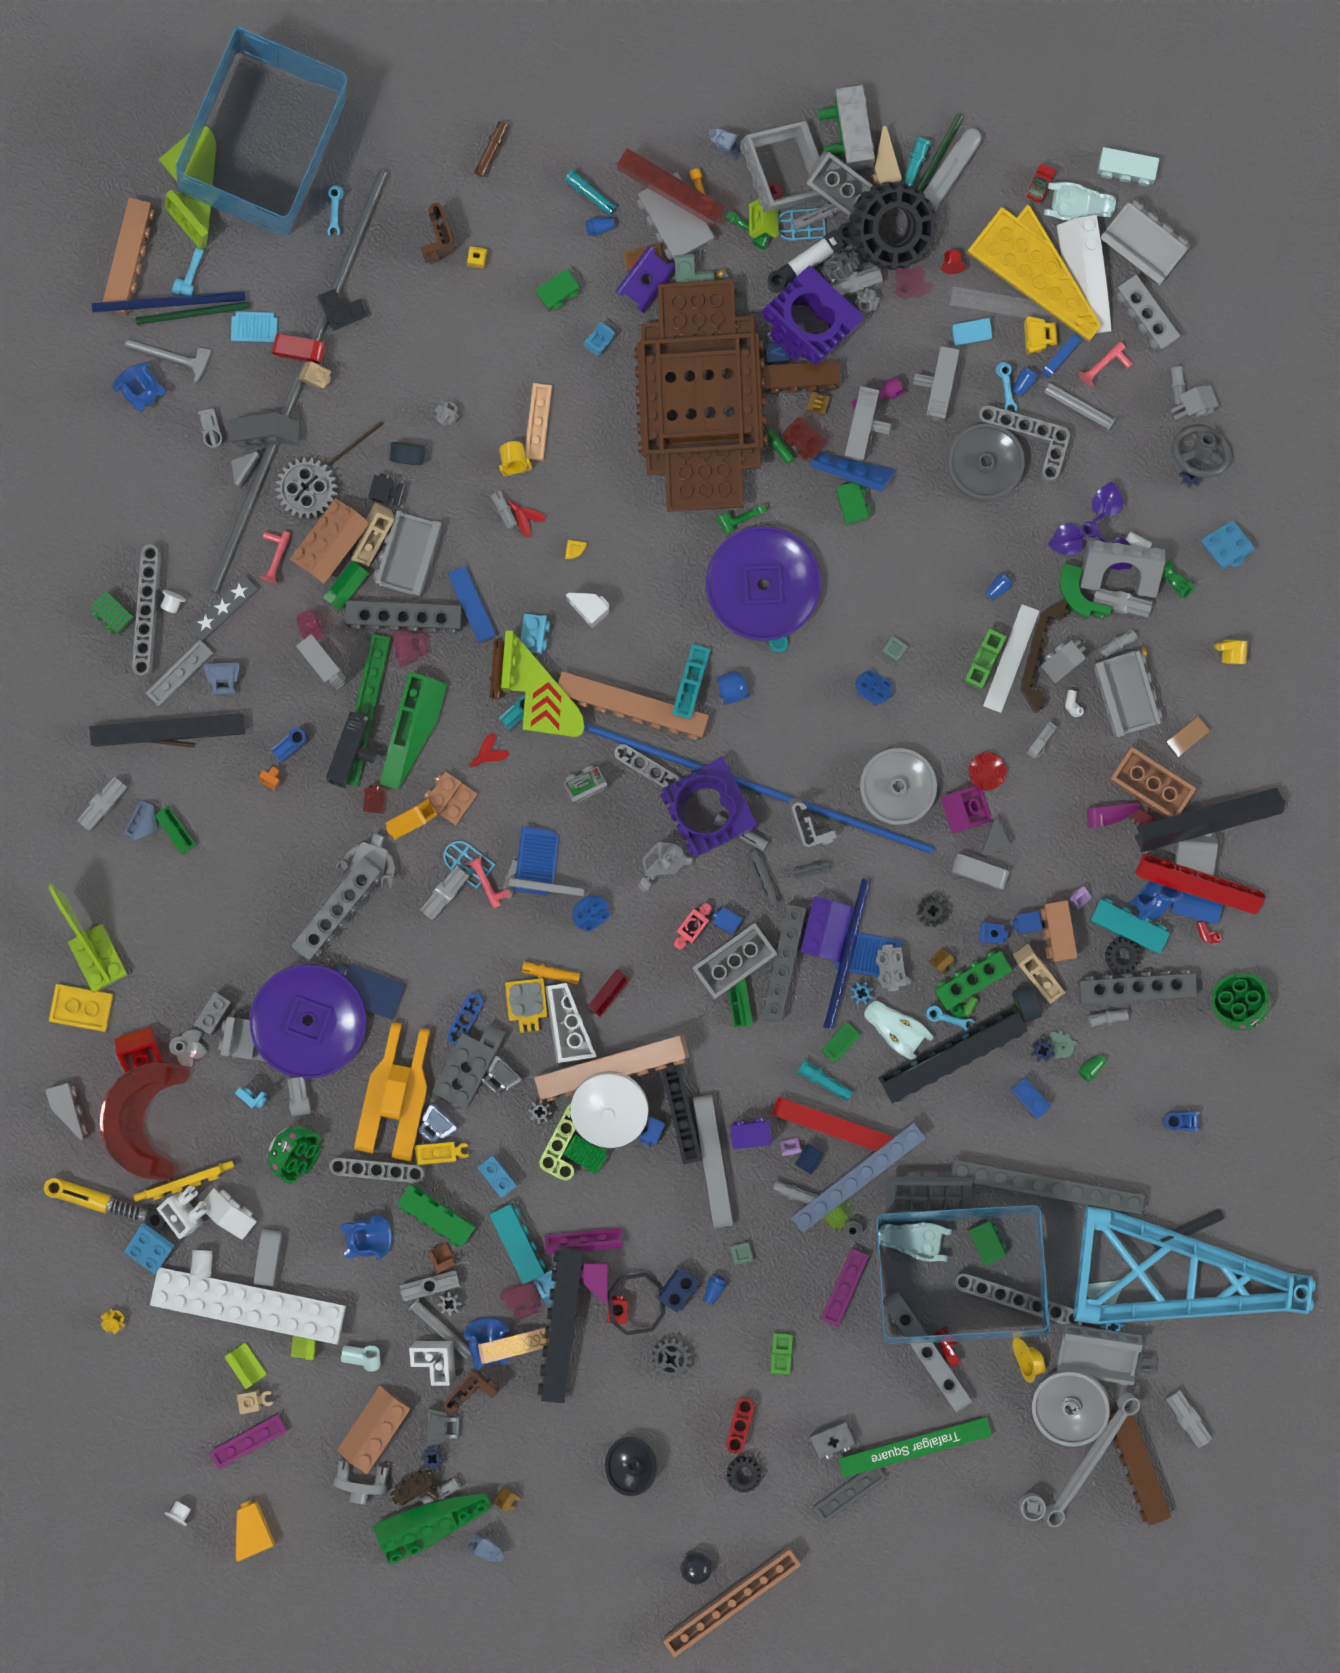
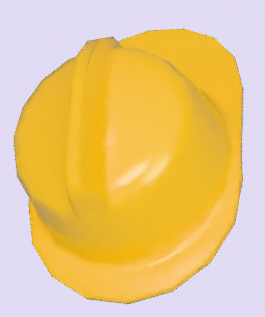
[1012,1338,1046,1383]

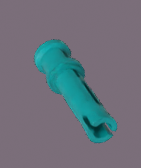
[902,137,932,186]
[563,169,617,216]
[796,1058,853,1102]

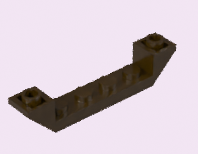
[1020,600,1069,713]

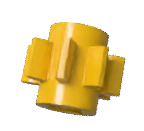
[100,1309,125,1334]

